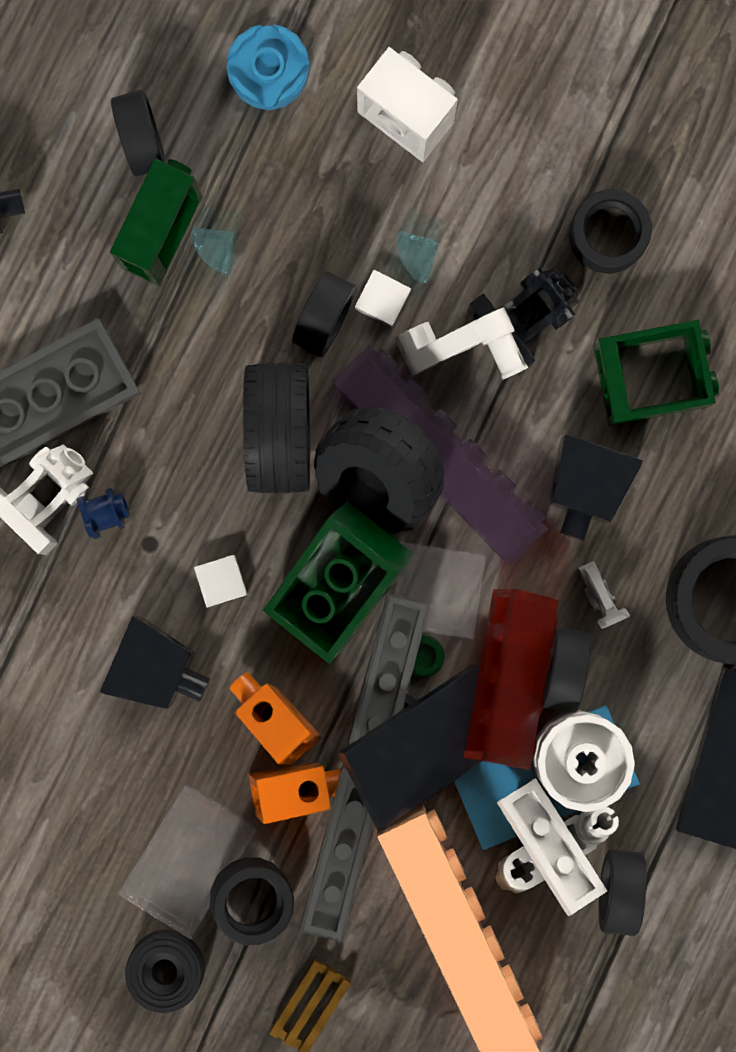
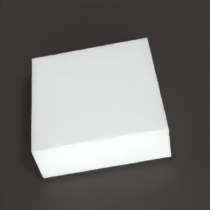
[355,270,411,328]
[194,555,248,608]

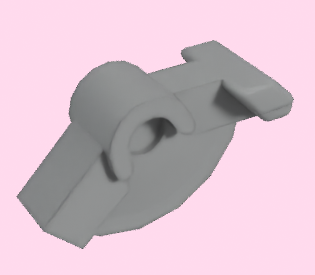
[577,561,630,629]

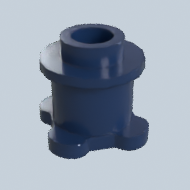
[76,488,130,539]

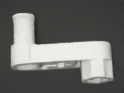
[394,307,528,380]
[495,807,619,894]

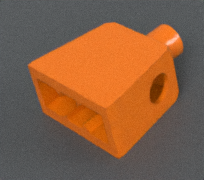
[229,672,322,766]
[248,762,341,824]

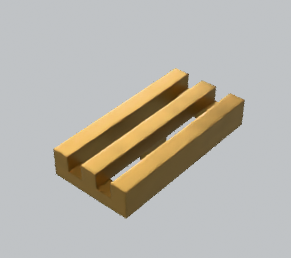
[269,958,351,1052]

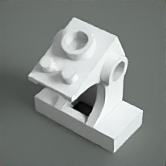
[0,444,94,555]

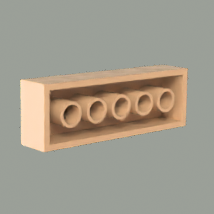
[377,803,543,1052]

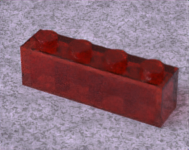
[464,589,559,770]

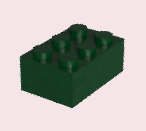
[263,501,415,664]

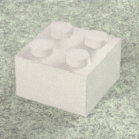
[357,47,458,162]

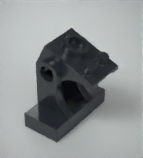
[467,268,579,376]

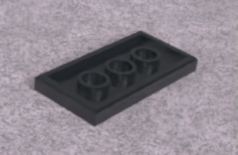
[338,664,515,830]
[675,668,736,849]

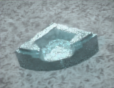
[192,227,235,276]
[397,231,439,285]

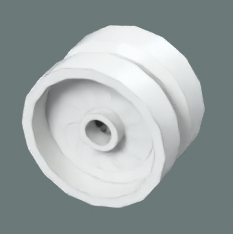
[532,710,635,812]

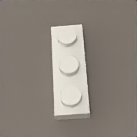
[497,778,607,916]

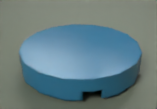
[227,24,310,110]

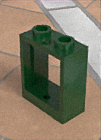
[109,158,203,287]
[593,320,719,426]

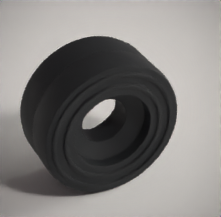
[125,929,205,1013]

